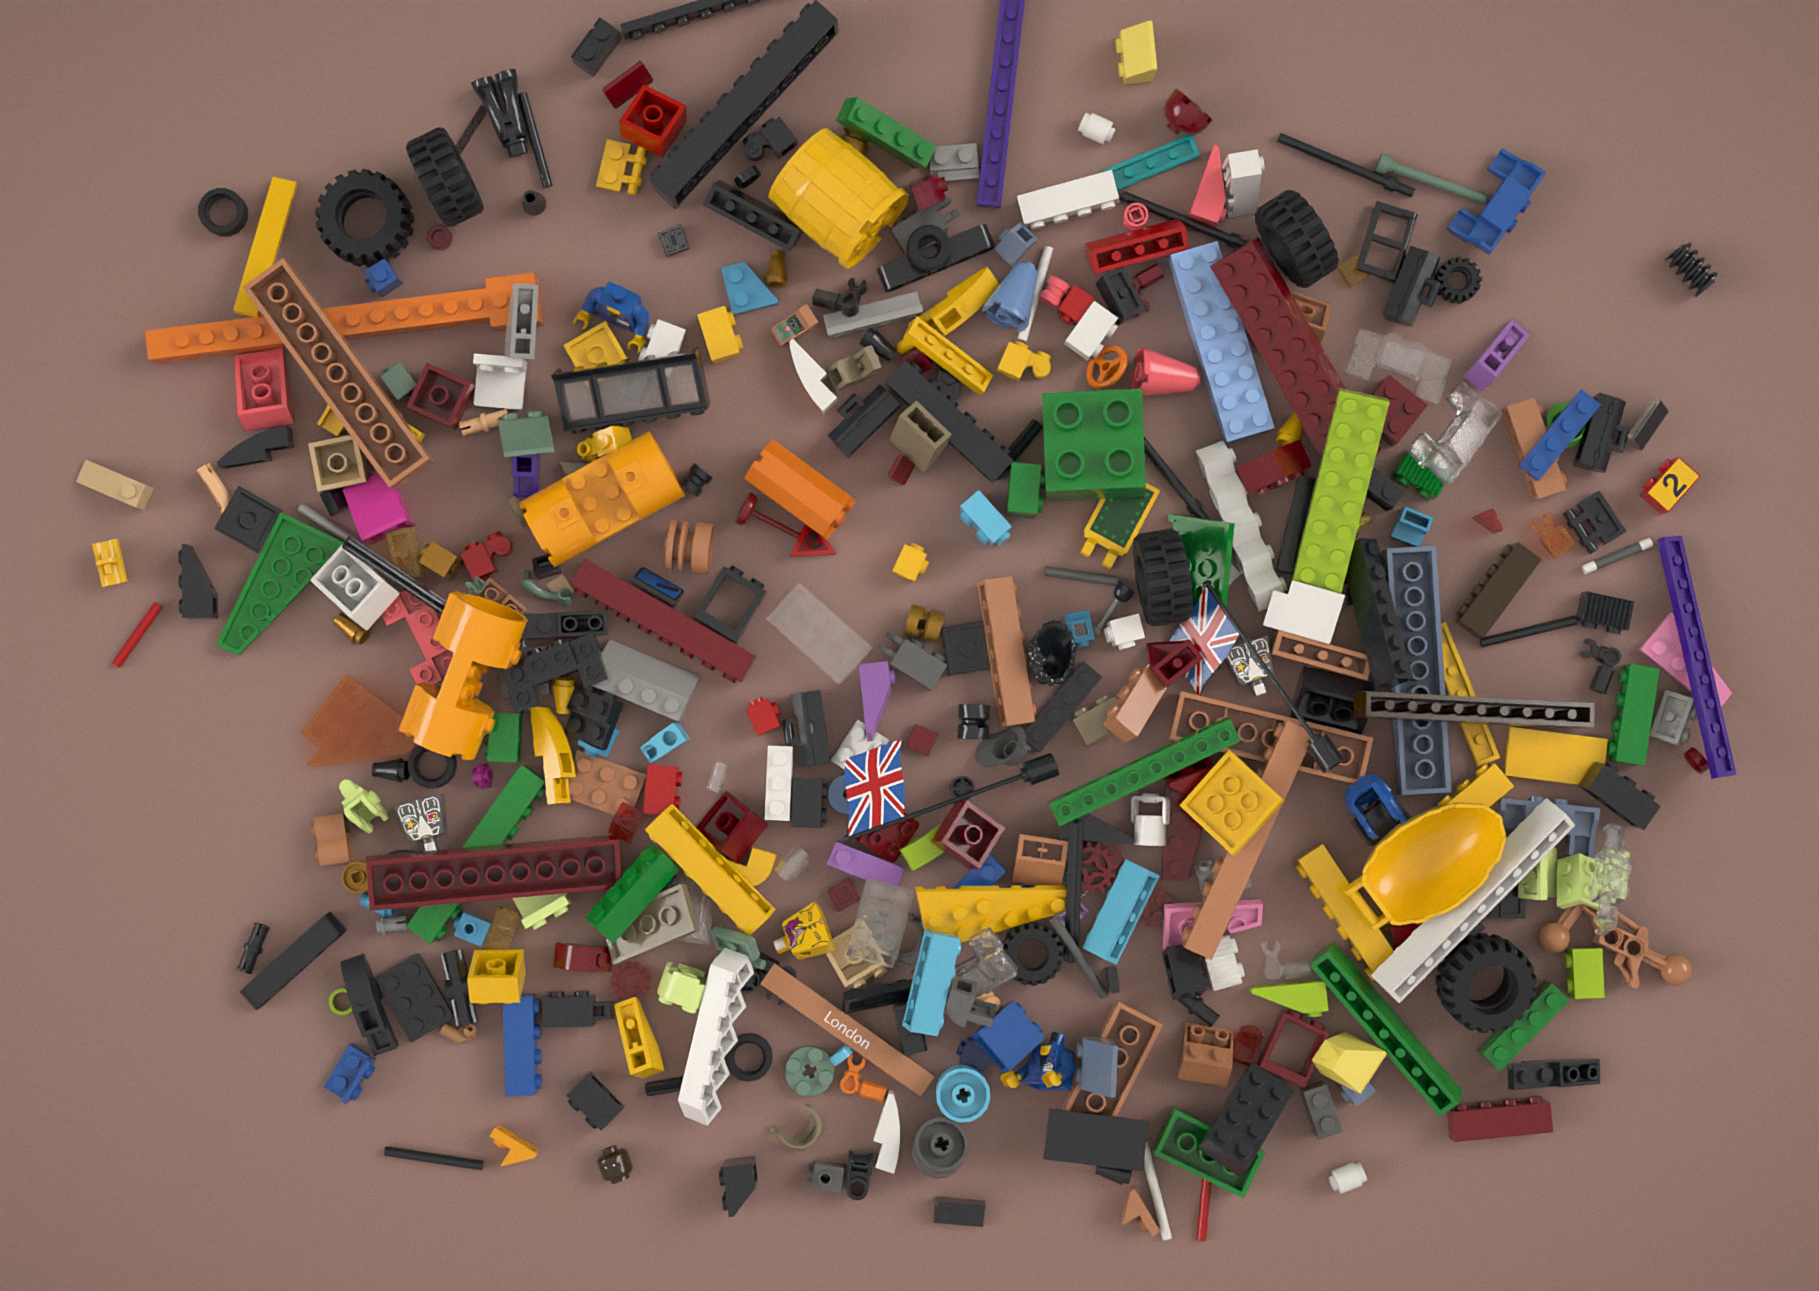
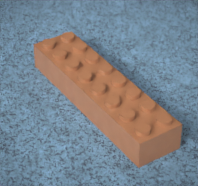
[1167,691,1374,784]

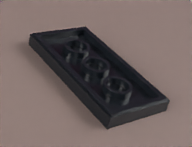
[1276,476,1316,574]
[1043,1108,1149,1171]

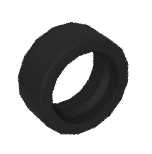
[198,188,248,237]
[408,745,457,788]
[725,1033,773,1082]

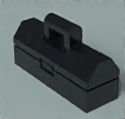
[1383,246,1442,327]
[828,384,900,458]
[1573,393,1630,473]
[782,690,830,767]

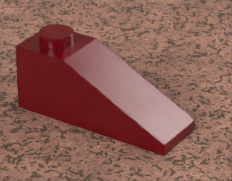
[910,172,949,211]

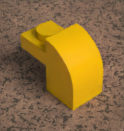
[727,847,777,886]

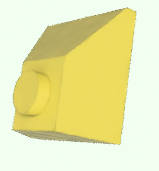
[1312,1032,1387,1094]

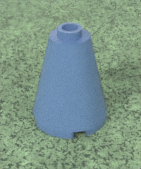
[982,261,1038,332]

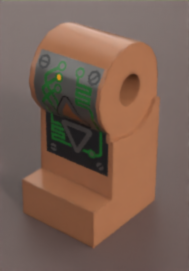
[770,304,820,347]

